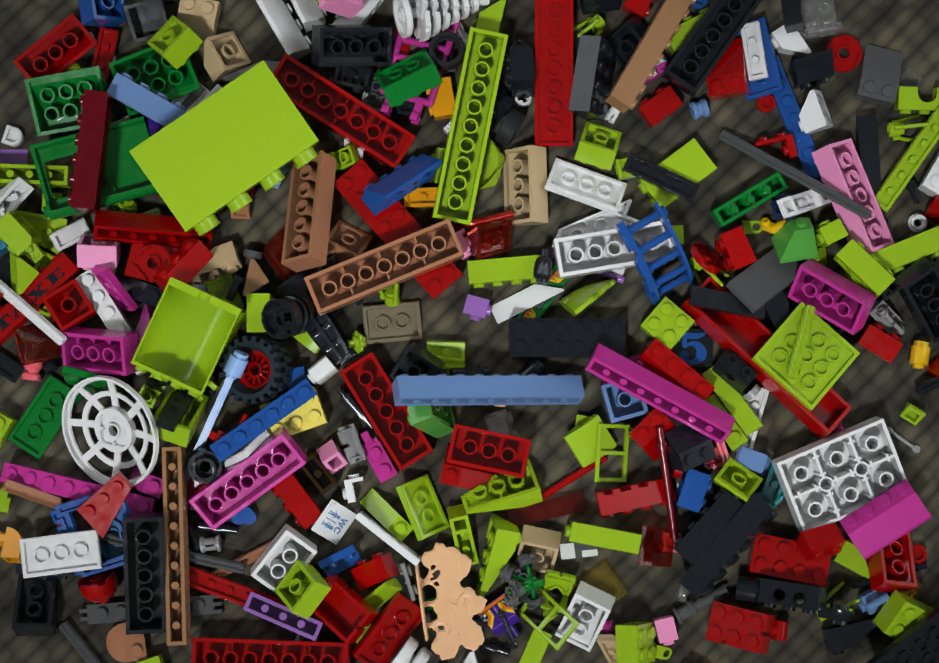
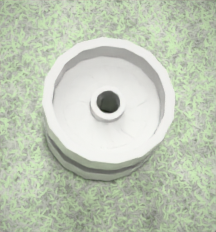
[390,636,433,663]

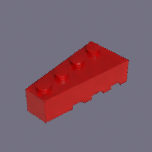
[594,477,676,518]

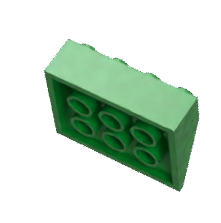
[109,47,201,117]
[24,66,117,136]

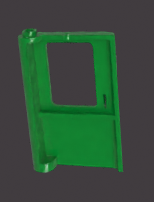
[30,116,158,221]

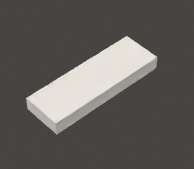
[741,21,769,82]

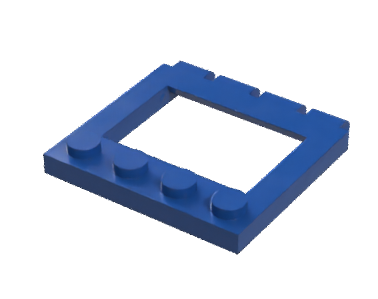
[50,492,131,578]

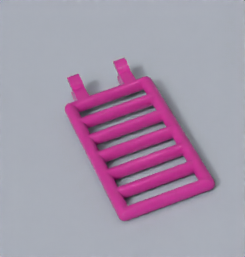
[379,18,461,125]

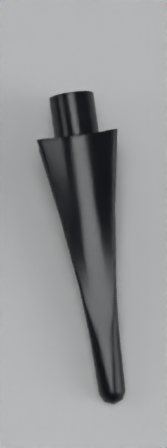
[337,387,374,430]

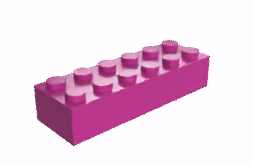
[189,427,307,530]

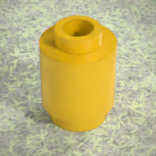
[909,341,931,369]

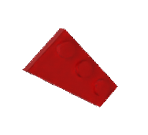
[76,472,133,538]

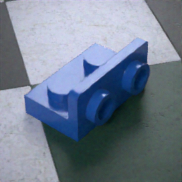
[318,544,362,576]

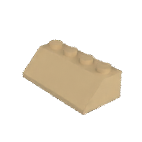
[503,145,548,226]

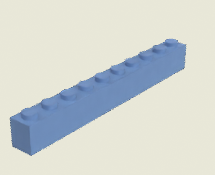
[106,72,289,190]
[392,374,585,406]

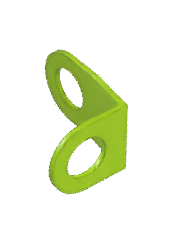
[741,220,762,234]
[654,642,672,660]

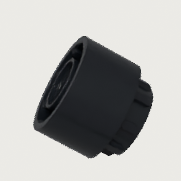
[188,446,223,483]

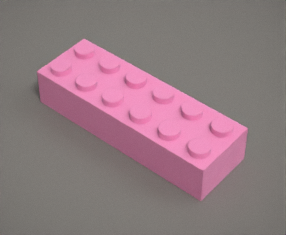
[811,138,895,254]

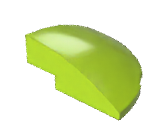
[558,279,617,317]

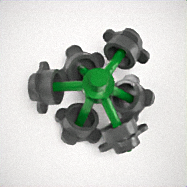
[499,553,545,610]

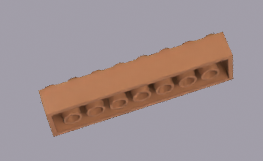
[304,219,464,316]

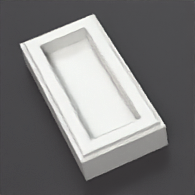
[48,217,92,252]

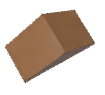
[243,258,270,299]

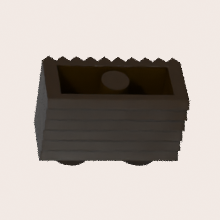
[302,452,339,494]

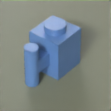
[857,589,889,615]

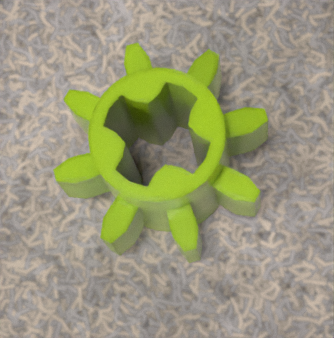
[113,200,137,213]

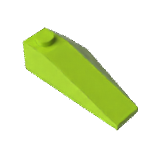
[461,459,543,514]
[475,514,522,597]

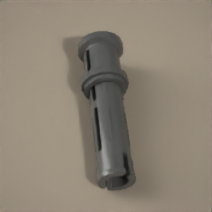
[671,584,729,625]

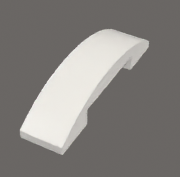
[776,190,831,219]

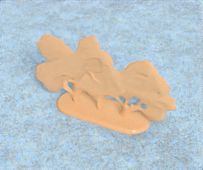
[415,542,487,660]

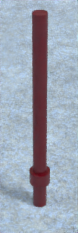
[655,425,678,539]

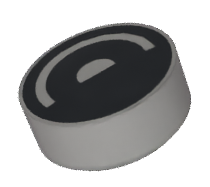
[742,383,761,401]

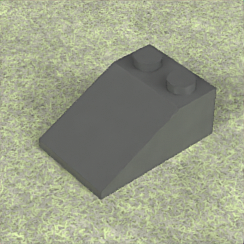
[852,44,903,108]

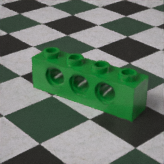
[709,171,788,228]

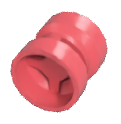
[21,360,43,381]

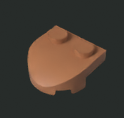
[106,622,148,662]

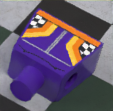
[476,591,520,639]

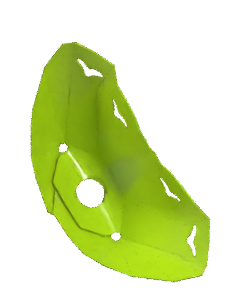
[477,136,505,191]

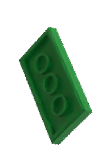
[7,374,83,460]

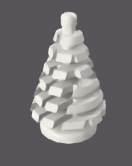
[392,0,490,42]

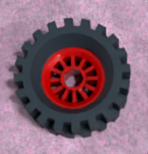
[219,336,293,404]

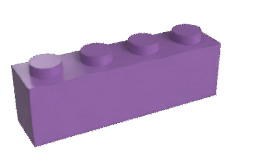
[243,592,323,641]

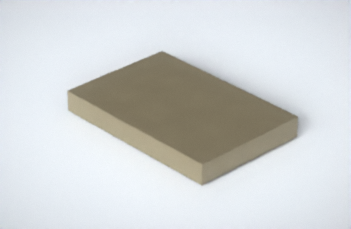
[362,301,423,345]

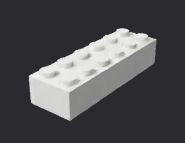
[553,220,674,279]

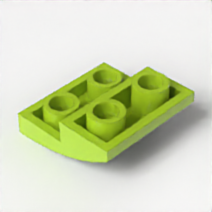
[563,414,617,468]

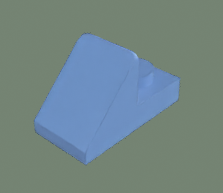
[735,446,771,477]

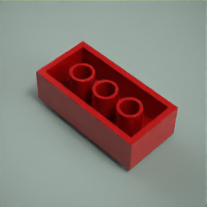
[447,424,531,478]
[745,534,831,587]

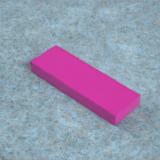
[91,266,138,311]

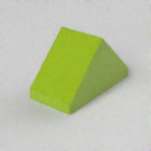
[9,252,39,295]

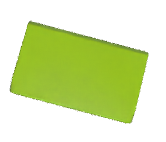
[364,577,403,608]

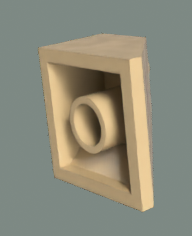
[204,31,252,82]

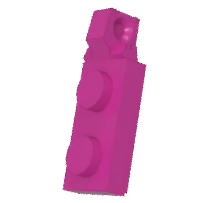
[360,431,398,483]

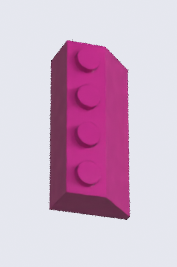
[839,479,932,559]

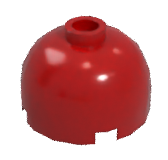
[77,569,118,604]

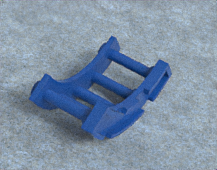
[616,202,696,308]

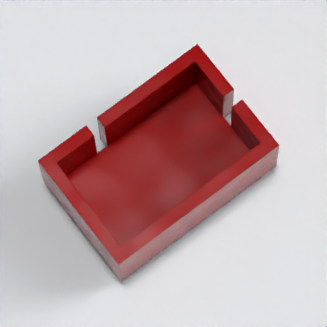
[313,575,379,644]
[705,601,776,654]

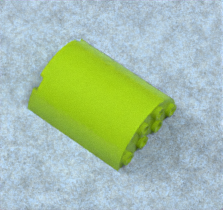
[131,277,242,398]

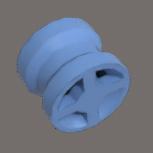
[689,98,710,120]

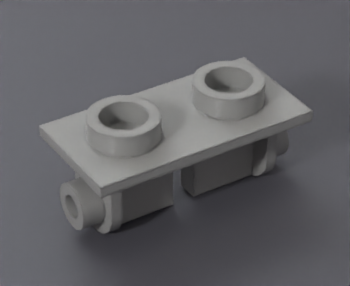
[869,299,905,335]
[337,423,366,465]

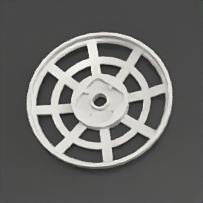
[62,375,159,486]

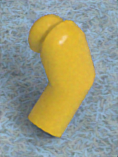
[760,217,787,234]

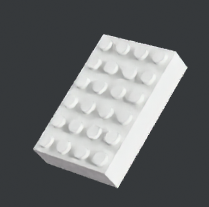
[771,416,907,533]

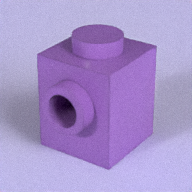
[463,294,493,322]

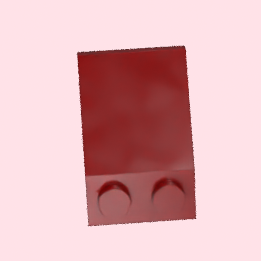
[706,38,750,101]

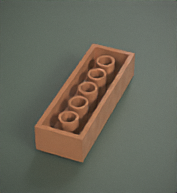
[281,150,337,272]

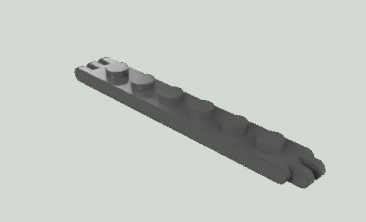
[79,594,223,624]

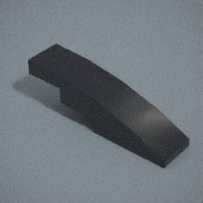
[856,114,881,194]

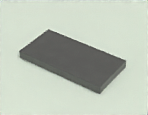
[726,249,800,313]

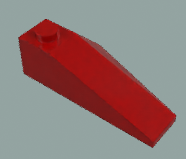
[439,445,500,490]

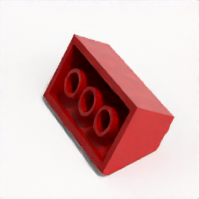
[13,12,98,79]
[634,338,715,401]

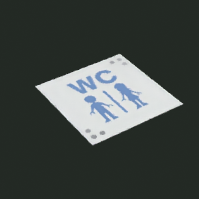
[311,499,357,545]

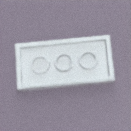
[544,158,627,215]
[355,511,421,566]
[19,529,103,579]

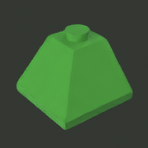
[771,217,818,264]

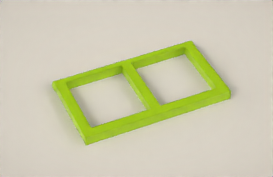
[594,423,630,482]
[518,587,580,651]

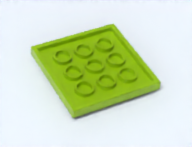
[752,302,860,411]

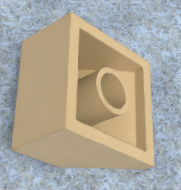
[177,0,222,41]
[514,524,562,573]

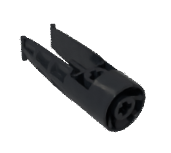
[276,271,357,367]

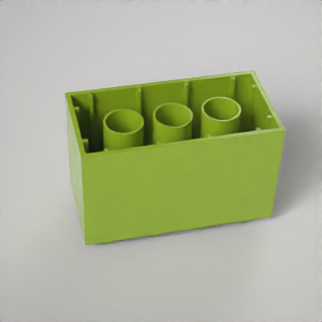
[129,60,319,236]

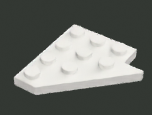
[552,199,640,276]

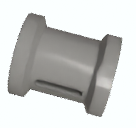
[199,534,222,554]

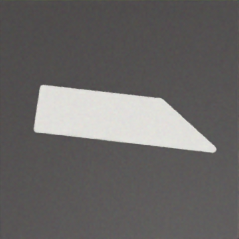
[491,284,564,324]

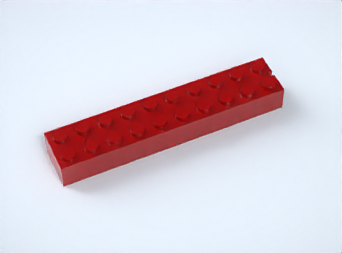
[679,276,852,439]

